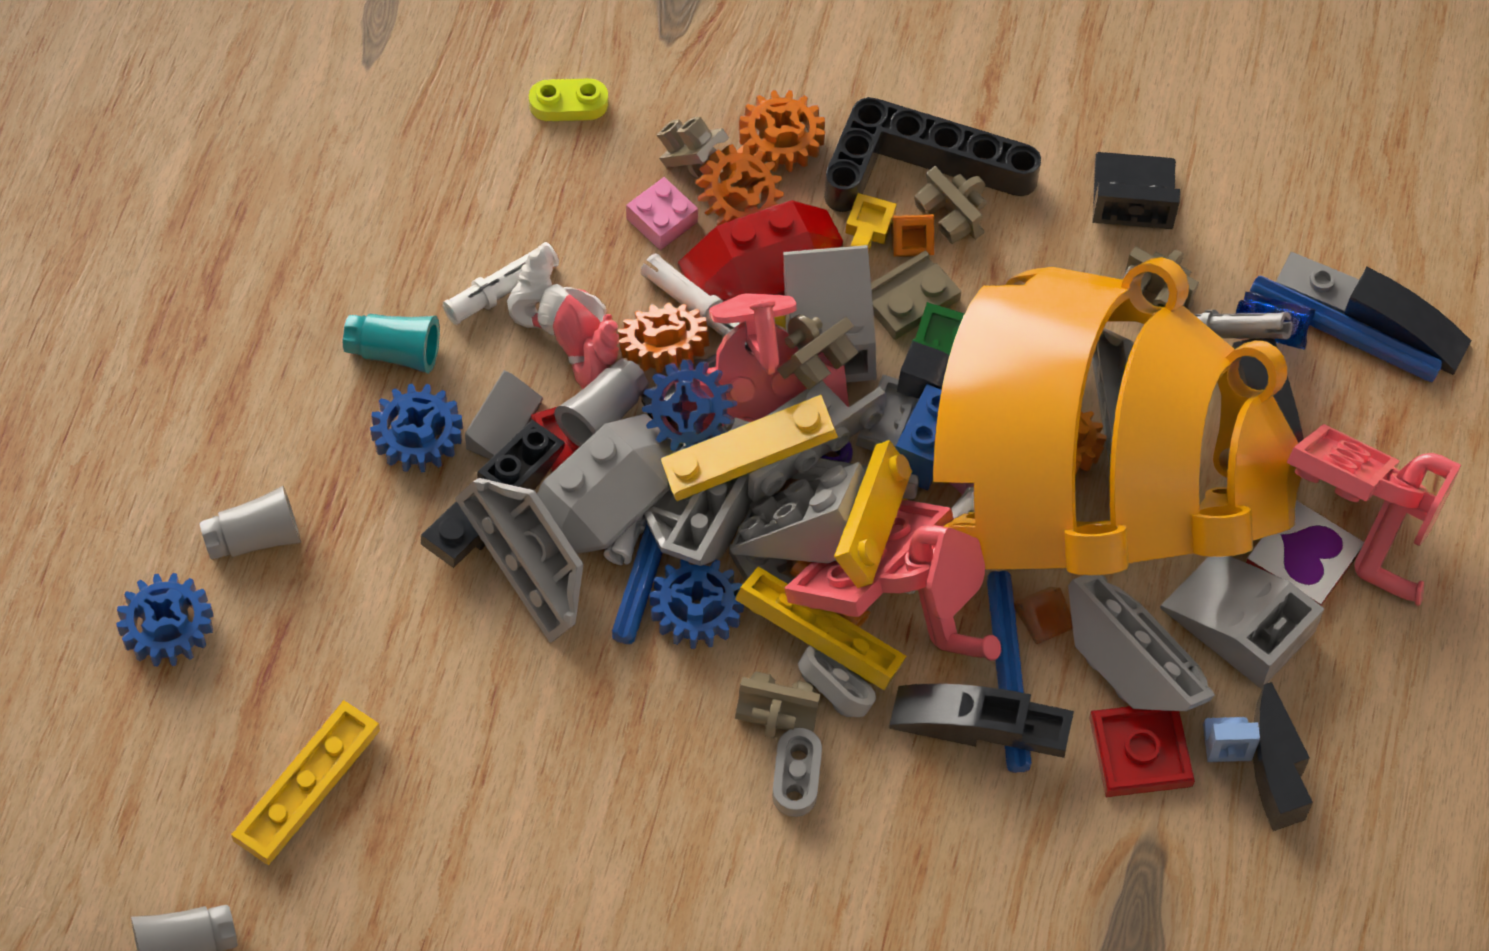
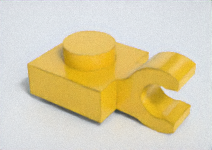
[845,193,897,254]

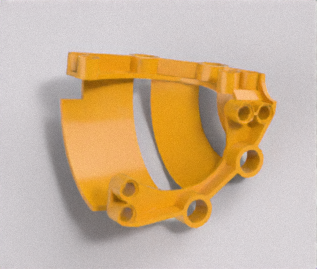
[933,257,1302,575]

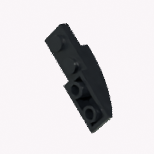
[421,419,565,568]
[889,684,1074,758]

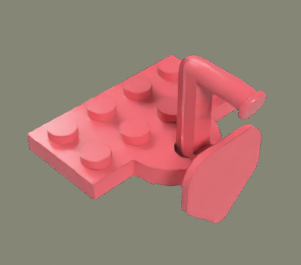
[675,294,849,433]
[1287,424,1461,606]
[784,499,1001,661]

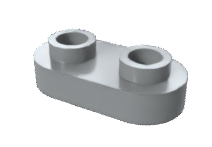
[798,646,876,717]
[772,728,822,817]

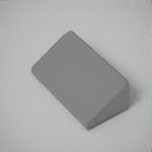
[465,370,543,459]

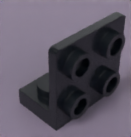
[1092,152,1180,229]

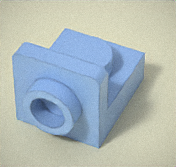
[1203,717,1260,762]

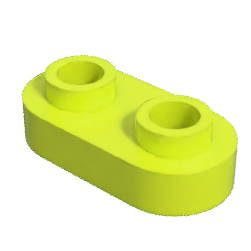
[529,78,608,121]

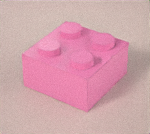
[626,177,698,250]

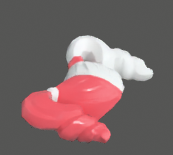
[507,245,619,389]

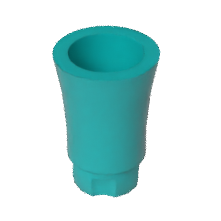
[342,313,440,374]

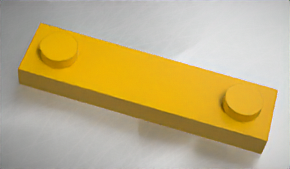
[661,395,838,501]
[834,440,912,588]
[735,566,907,690]
[231,700,380,866]

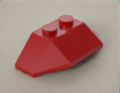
[678,200,844,302]

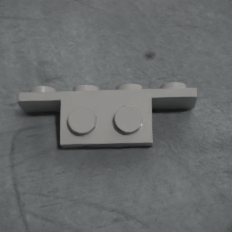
[748,381,886,502]

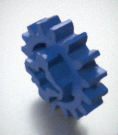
[642,360,737,451]
[370,384,463,473]
[650,559,744,649]
[116,573,214,667]

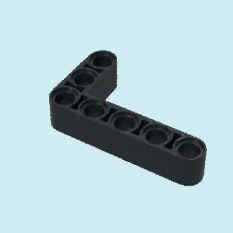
[824,97,1041,212]

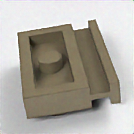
[871,250,962,340]

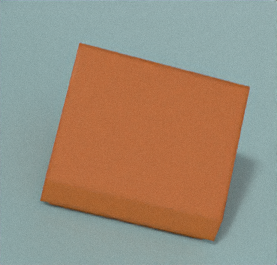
[891,214,934,257]

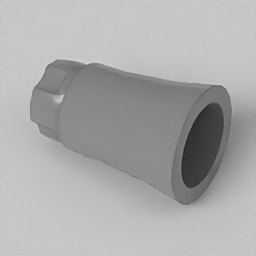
[554,358,649,447]
[199,486,301,559]
[131,905,238,951]

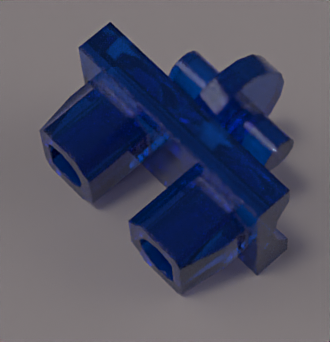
[1235,291,1316,350]

